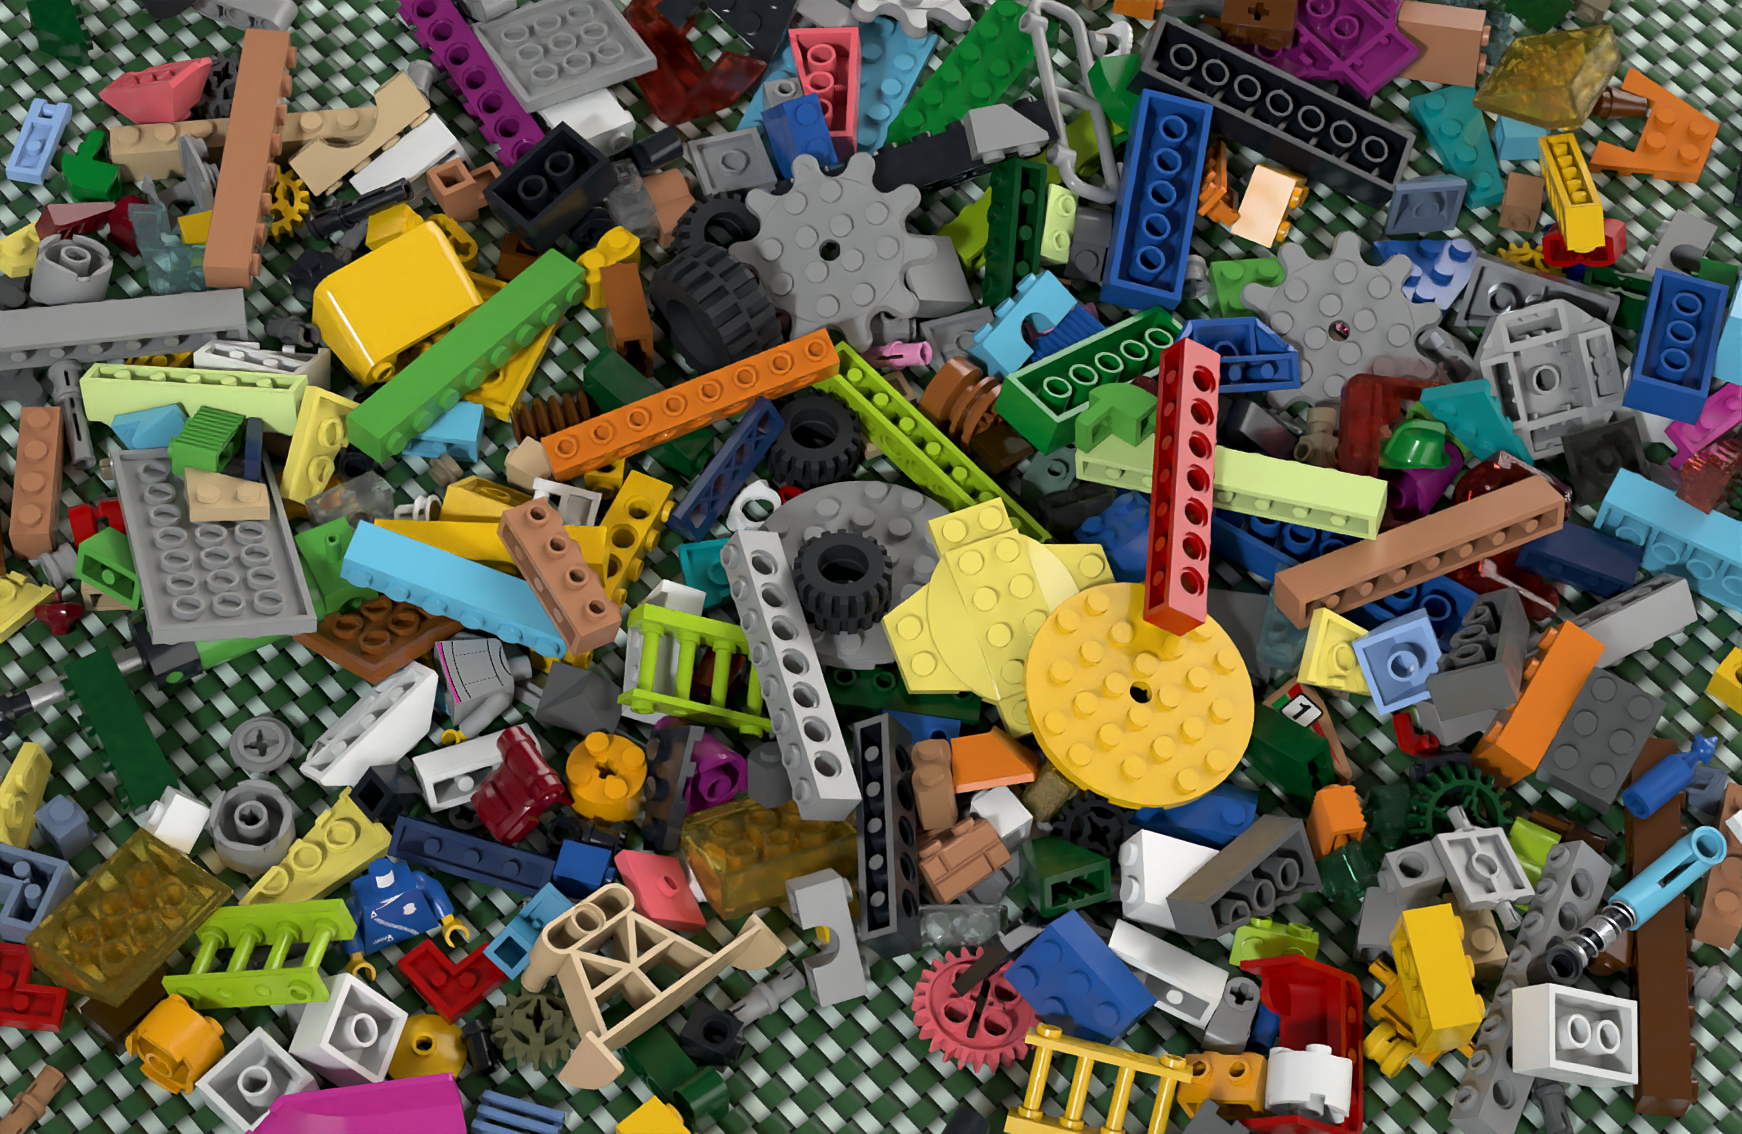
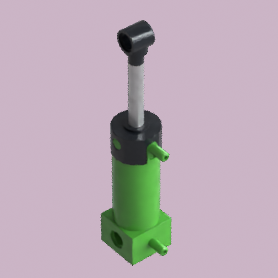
[0,516,379,742]

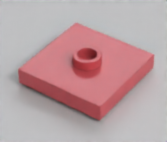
[614,849,707,933]

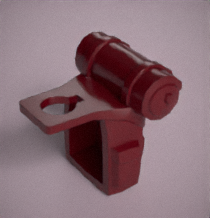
[470,726,575,846]

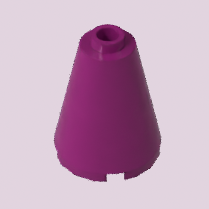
[1364,441,1463,528]
[653,715,748,820]

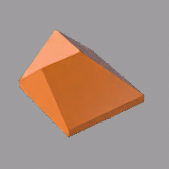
[951,725,1042,794]

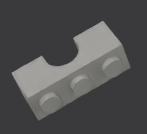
[1635,209,1718,278]
[784,868,871,1008]

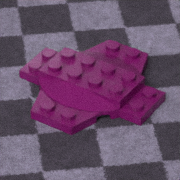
[1222,0,1419,100]

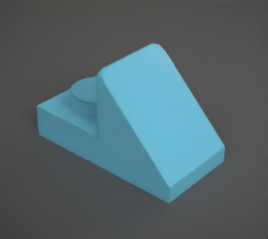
[110,404,187,450]

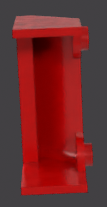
[1239,954,1363,1134]

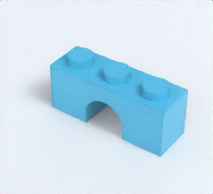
[965,270,1078,382]

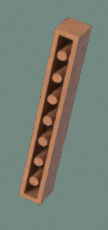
[203,28,297,290]
[1274,474,1565,630]

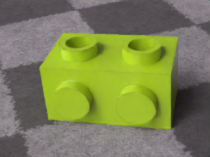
[1229,915,1319,966]

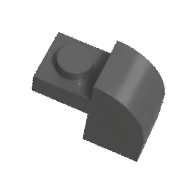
[1061,205,1112,283]

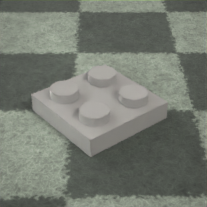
[687,127,777,198]

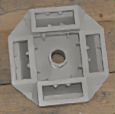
[1473,299,1625,460]

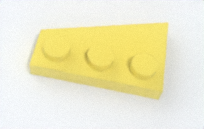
[279,385,360,508]
[0,742,53,850]

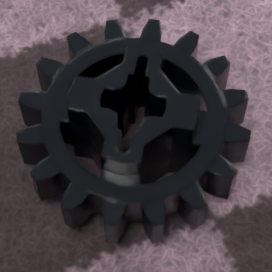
[1052,791,1140,871]

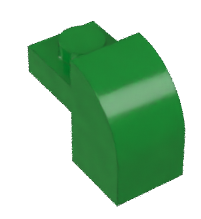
[62,129,124,206]

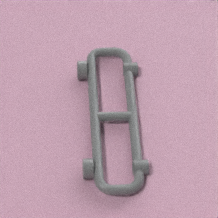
[1019,0,1123,204]

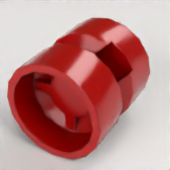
[67,497,127,554]

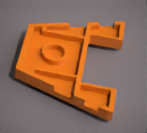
[1588,67,1720,183]

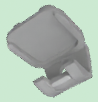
[142,134,219,235]

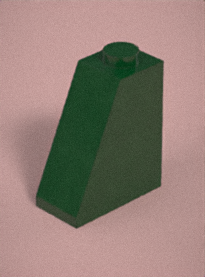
[1243,703,1337,816]
[1018,835,1112,918]

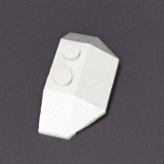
[299,660,439,786]

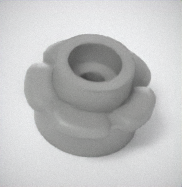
[1692,965,1728,1003]

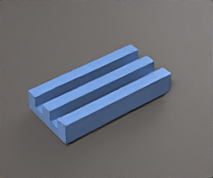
[471,1089,565,1134]

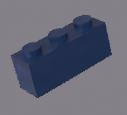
[1514,520,1643,600]

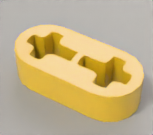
[425,213,479,271]

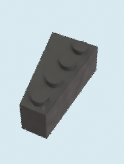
[1425,586,1530,721]
[1166,814,1323,939]

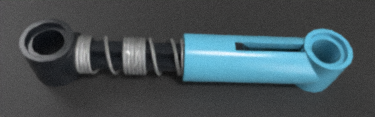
[1526,826,1727,987]

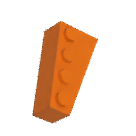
[1471,619,1606,789]

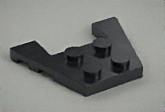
[654,0,800,97]

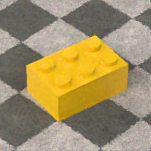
[1389,903,1485,1055]

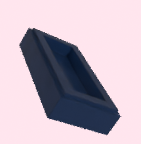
[244,418,263,483]

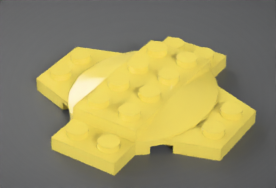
[881,497,1116,740]

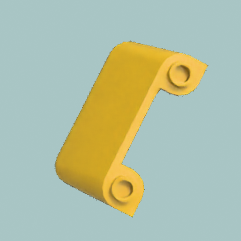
[312,221,485,388]

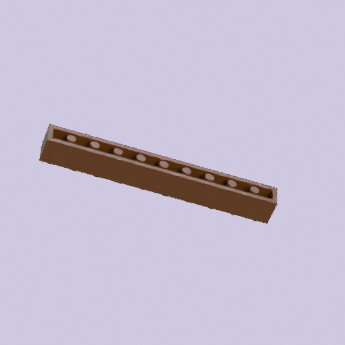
[1623,737,1698,1118]

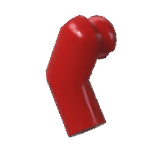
[1392,713,1440,757]

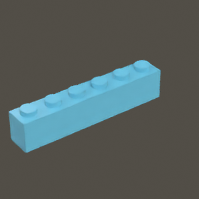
[340,519,568,660]

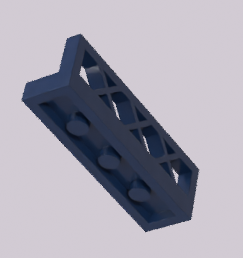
[666,396,786,543]
[387,814,558,898]

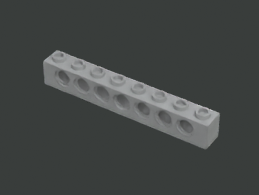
[720,529,862,821]
[1448,840,1613,1134]

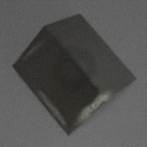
[1560,416,1651,507]

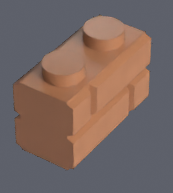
[917,816,1011,905]

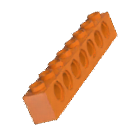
[541,328,840,483]

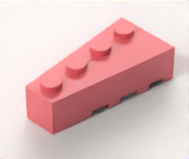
[788,27,862,165]

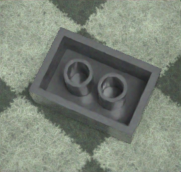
[1536,665,1667,816]

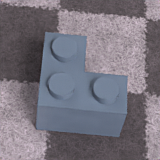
[0,843,75,955]

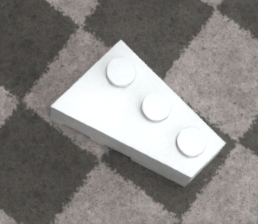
[349,113,477,210]
[621,579,706,725]

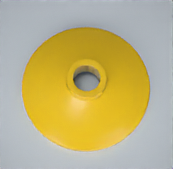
[387,1014,467,1080]

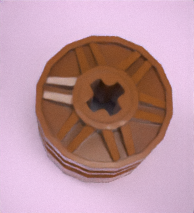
[917,356,1005,456]

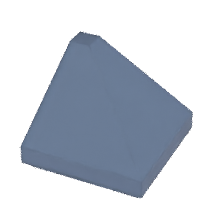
[1683,765,1727,816]

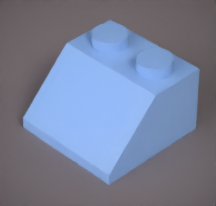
[1352,607,1443,716]

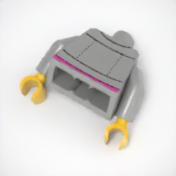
[417,632,532,746]

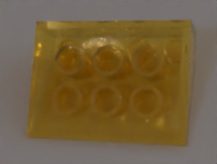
[1472,24,1622,131]
[679,797,859,921]
[24,827,234,1008]

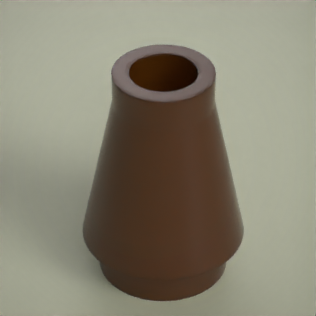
[1592,86,1647,121]

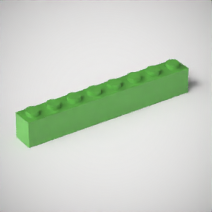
[346,248,586,464]

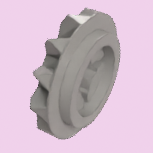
[229,717,294,776]

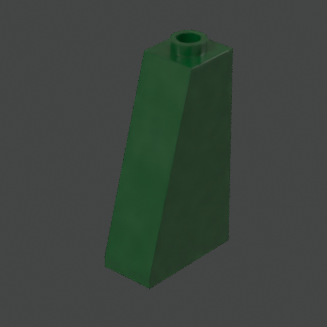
[583,346,715,482]

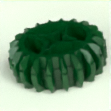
[1404,764,1514,845]

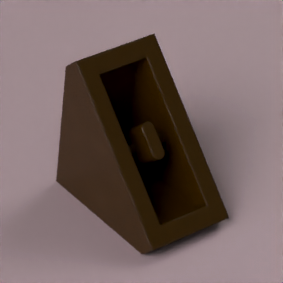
[970,422,1034,481]

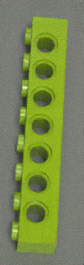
[812,340,1052,544]

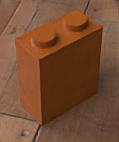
[599,262,654,378]

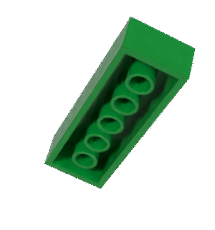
[886,0,1060,147]
[994,304,1183,456]

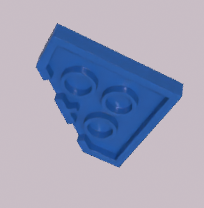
[1369,239,1478,321]

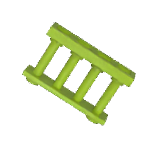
[617,603,773,739]
[162,898,357,1010]

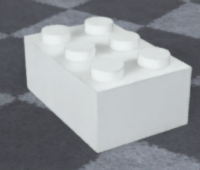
[1512,983,1638,1089]

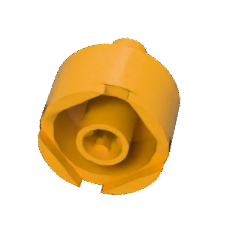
[566,731,647,828]
[125,993,225,1095]

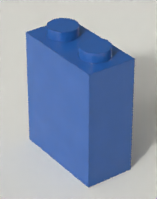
[761,92,839,181]

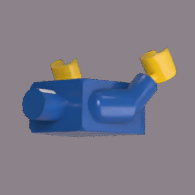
[341,858,470,981]

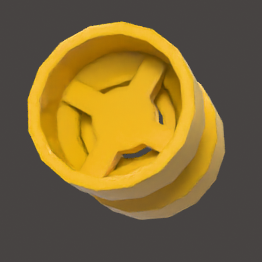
[1363,1021,1417,1079]

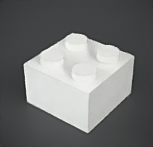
[288,972,408,1087]
[195,1026,320,1134]

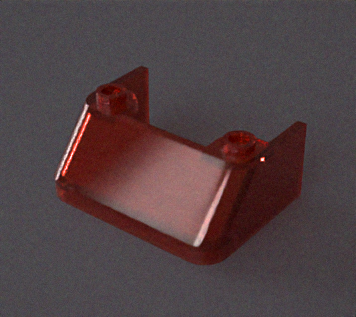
[621,0,767,126]
[1337,373,1449,535]

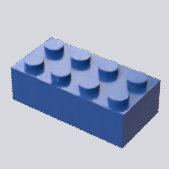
[1622,267,1729,426]

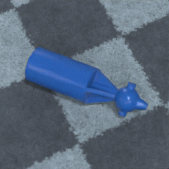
[1622,734,1718,819]

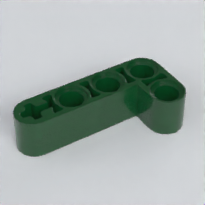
[601,997,729,1134]

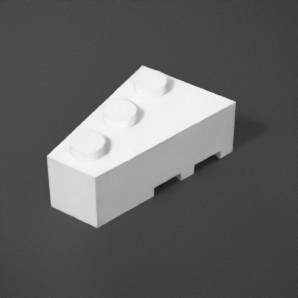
[194,339,331,391]

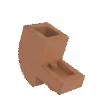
[426,157,501,222]

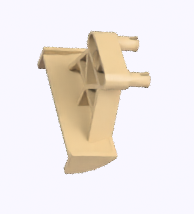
[521,883,787,1090]

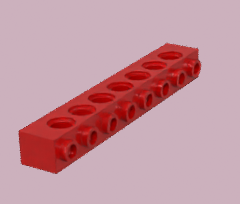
[1143,337,1220,637]

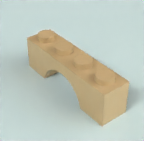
[288,69,431,197]

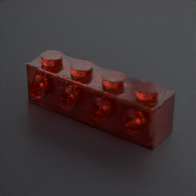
[1675,438,1742,515]

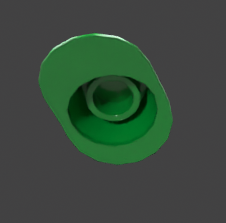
[1361,418,1451,469]

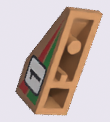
[1262,676,1354,786]

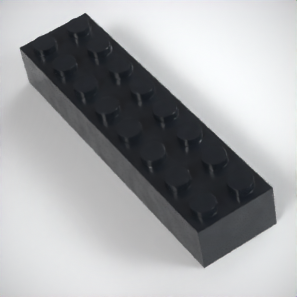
[1126,13,1416,211]
[770,96,1060,197]

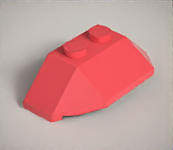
[98,57,213,125]

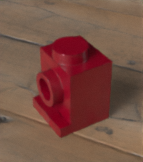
[107,194,160,258]

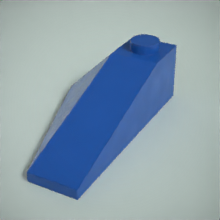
[1091,782,1259,851]

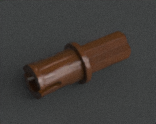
[1528,808,1608,856]

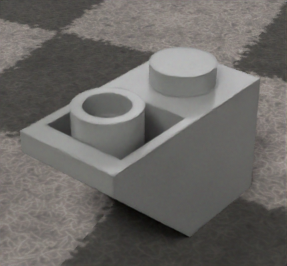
[963,103,1049,164]

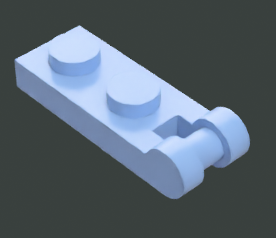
[5,98,72,185]

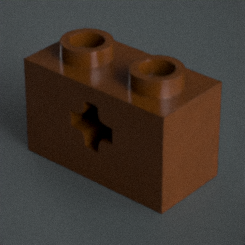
[1220,0,1298,50]

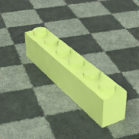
[79,363,308,436]

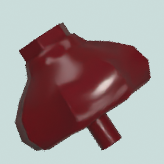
[34,592,84,636]

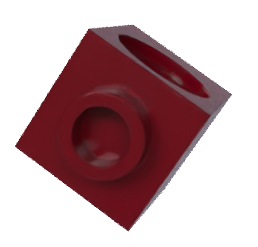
[690,646,746,709]

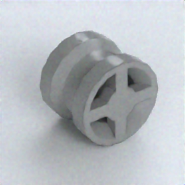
[1181,255,1210,300]
[38,542,79,590]

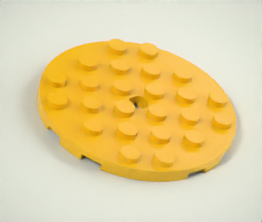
[1022,582,1254,810]

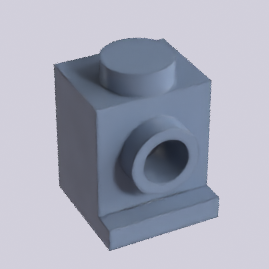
[34,794,98,861]

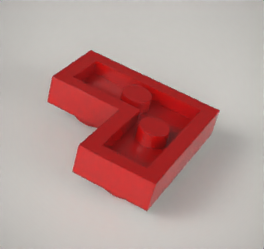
[396,938,510,1026]
[0,942,69,1033]

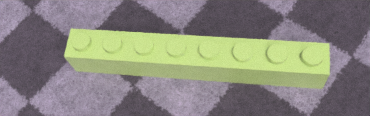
[1075,433,1388,540]

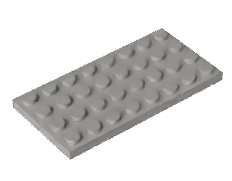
[110,442,317,645]

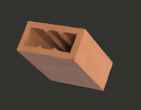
[1396,0,1491,88]

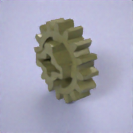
[493,986,580,1071]

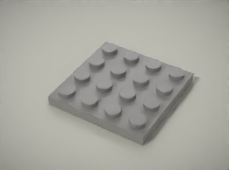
[468,0,657,114]

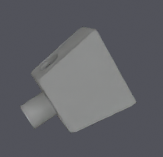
[1352,873,1427,965]

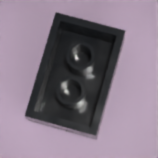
[482,121,620,255]

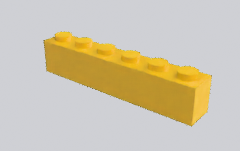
[374,519,610,587]

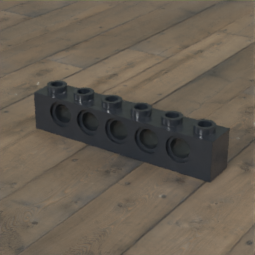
[853,713,922,960]

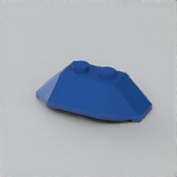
[1173,317,1301,395]

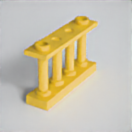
[1004,1023,1193,1134]

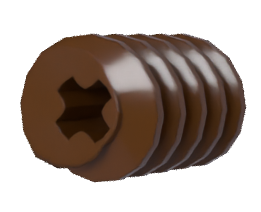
[509,391,590,446]

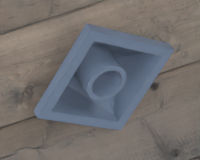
[1383,174,1467,235]

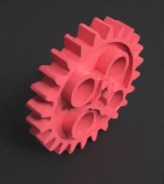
[911,947,1043,1073]

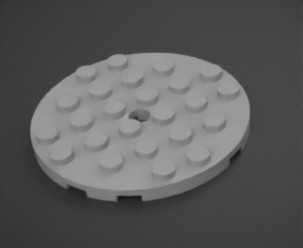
[758,481,951,670]

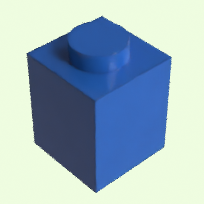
[553,839,617,899]

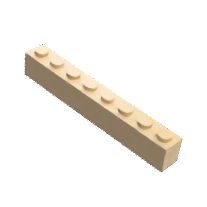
[110,106,404,182]

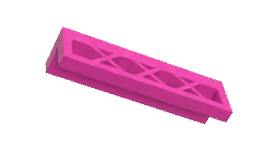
[1664,383,1742,470]

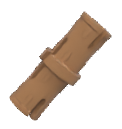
[0,1065,67,1134]

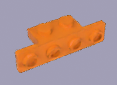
[1197,140,1239,228]

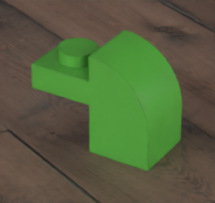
[1075,383,1157,454]

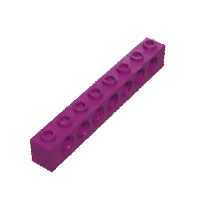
[397,0,545,169]

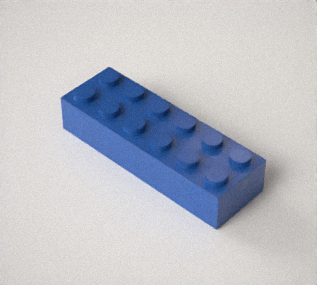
[1099,88,1213,315]

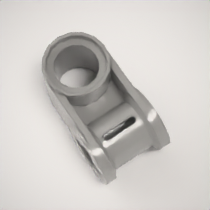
[1200,977,1260,1055]

